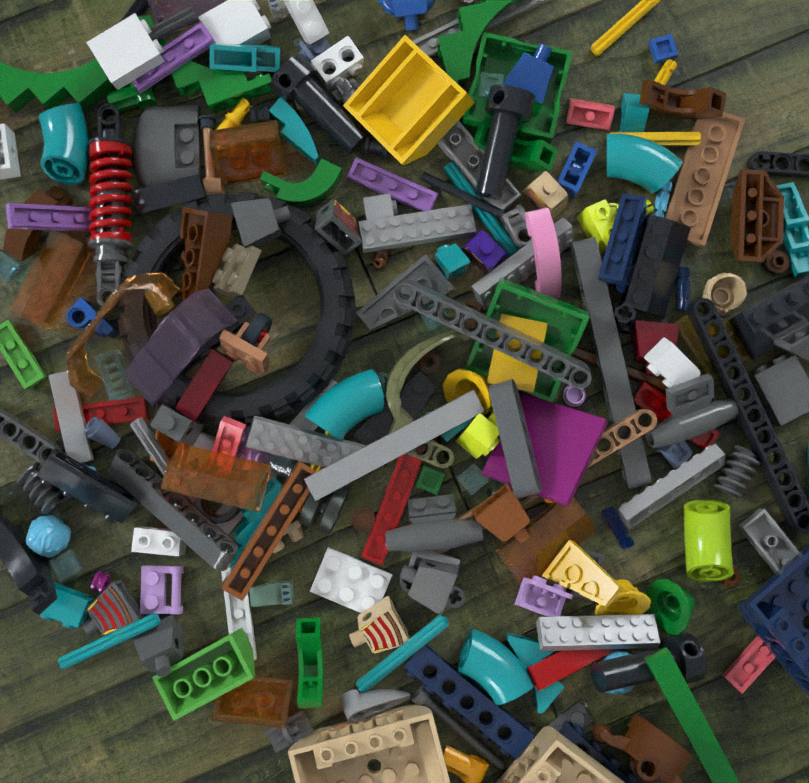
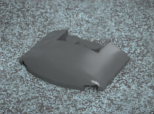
[132,105,201,188]

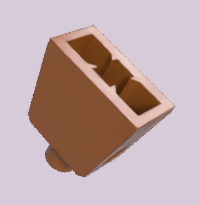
[472,482,530,543]

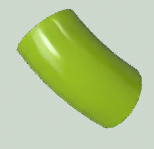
[684,500,734,582]

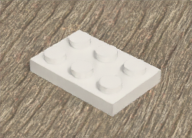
[310,547,392,613]

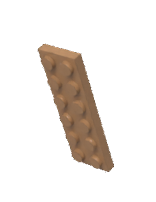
[665,112,745,248]

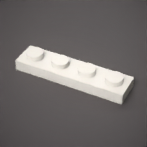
[221,567,257,660]

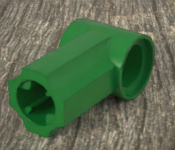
[107,82,156,112]

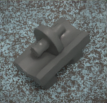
[264,709,314,753]

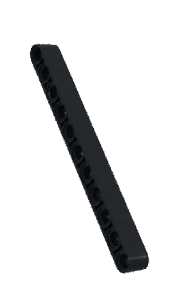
[687,298,809,533]

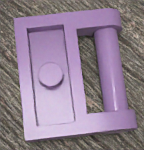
[140,565,184,614]

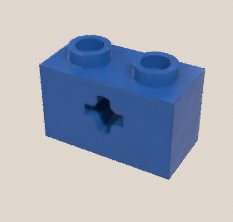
[557,141,597,199]

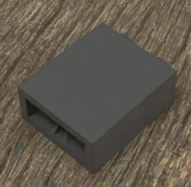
[749,354,809,427]

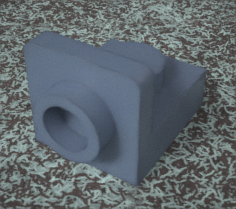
[298,37,331,62]
[651,441,693,469]

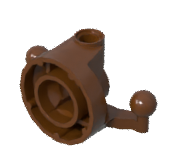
[592,714,693,783]

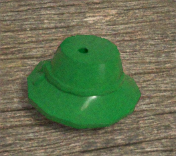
[646,579,695,635]

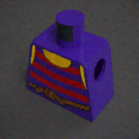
[461,230,506,275]

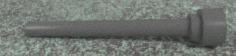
[412,685,505,769]

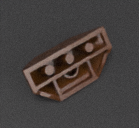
[730,169,784,263]

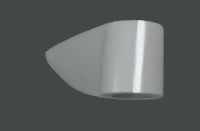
[339,689,411,723]

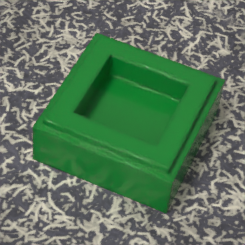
[415,465,445,495]

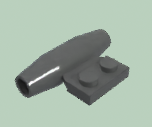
[645,373,739,448]
[385,494,483,552]

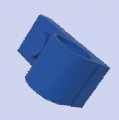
[66,297,120,338]

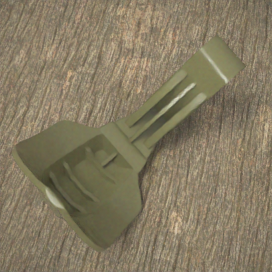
[385,331,462,468]

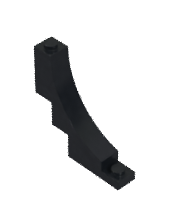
[0,504,58,615]

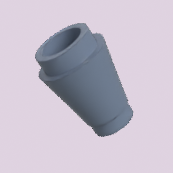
[84,417,121,449]

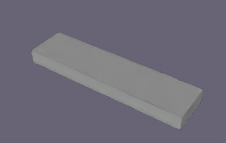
[48,370,94,463]

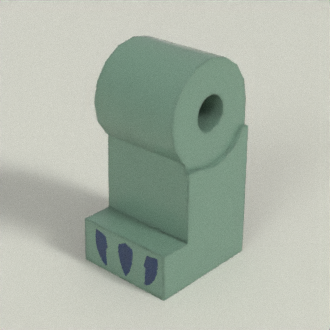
[249,580,295,607]

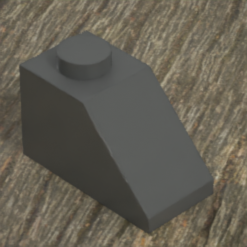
[774,321,809,361]

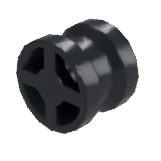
[250,104,273,130]

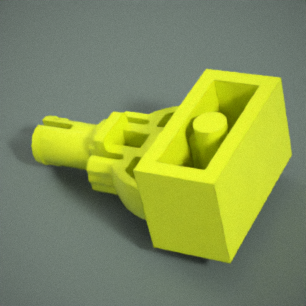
[577,199,654,256]
[455,406,500,459]

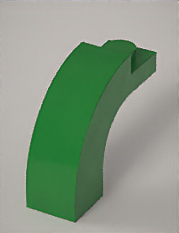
[473,121,558,172]
[260,158,343,208]
[296,617,325,708]

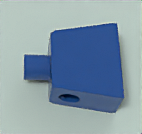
[503,43,555,104]

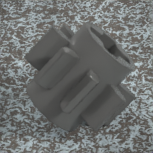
[332,77,359,106]

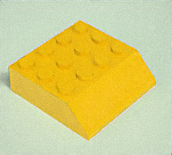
[343,35,475,166]

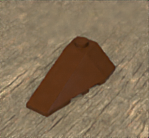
[180,207,233,309]

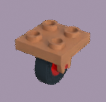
[219,313,272,374]

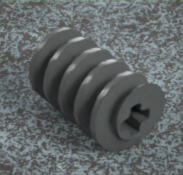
[713,445,761,498]
[17,462,69,515]

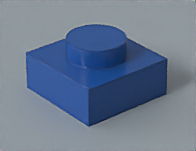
[648,33,679,64]

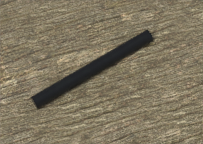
[421,172,504,219]

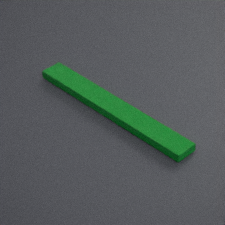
[645,647,739,783]

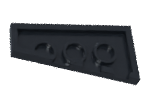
[353,371,436,467]

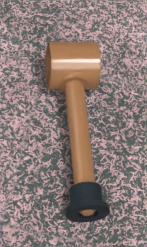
[198,115,225,200]

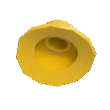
[443,368,492,417]
[595,579,651,616]

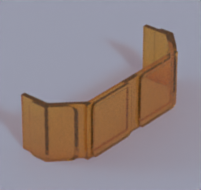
[65,272,180,398]

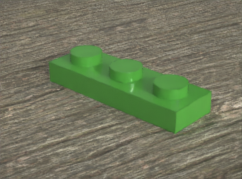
[0,319,47,390]

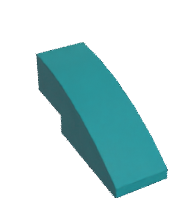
[210,44,281,72]
[269,97,320,166]

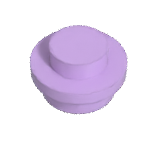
[562,385,586,407]

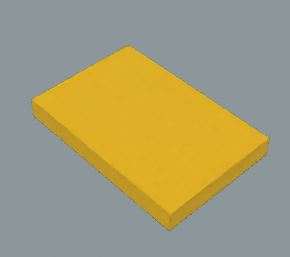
[487,314,548,393]

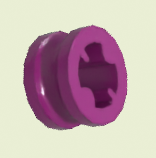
[90,571,111,594]

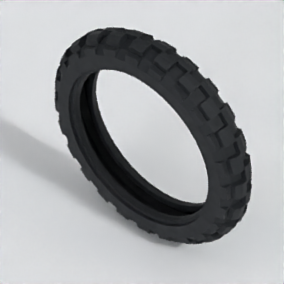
[118,192,356,427]

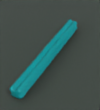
[444,161,518,257]
[58,613,161,670]
[356,614,449,693]

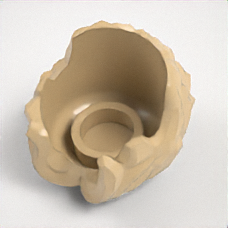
[702,273,747,316]

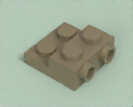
[212,244,262,297]

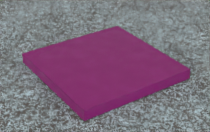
[482,393,608,507]

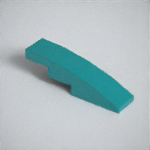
[776,182,809,277]
[229,476,282,568]

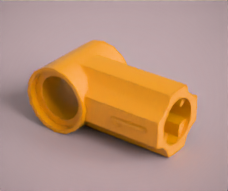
[442,745,489,783]

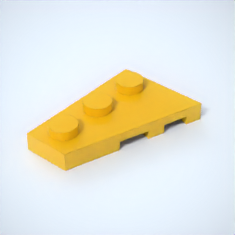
[542,540,623,606]

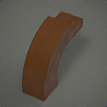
[639,79,727,119]
[3,186,73,262]

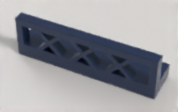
[598,193,647,293]

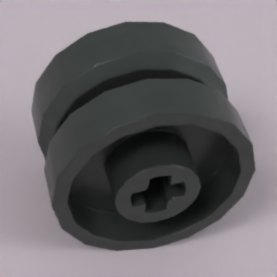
[299,486,350,536]

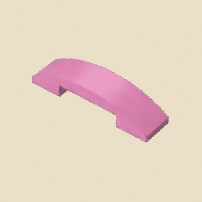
[525,207,562,299]

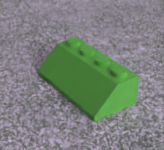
[152,628,255,721]

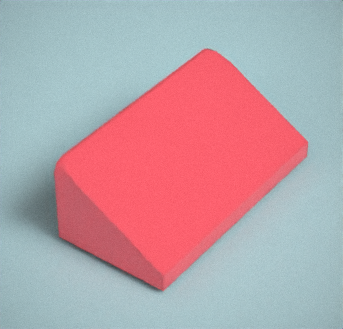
[565,98,615,131]

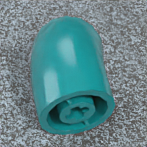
[38,103,89,185]
[607,134,683,194]
[304,370,384,440]
[458,628,535,705]

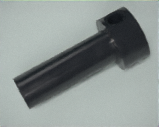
[270,53,367,155]
[475,85,536,200]
[591,633,707,693]

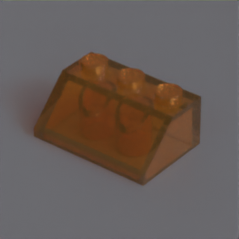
[209,120,287,184]
[211,677,294,728]

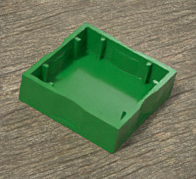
[462,32,573,144]
[465,278,590,403]

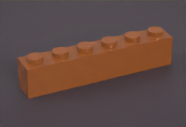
[221,461,316,601]

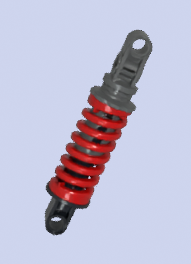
[88,104,133,311]

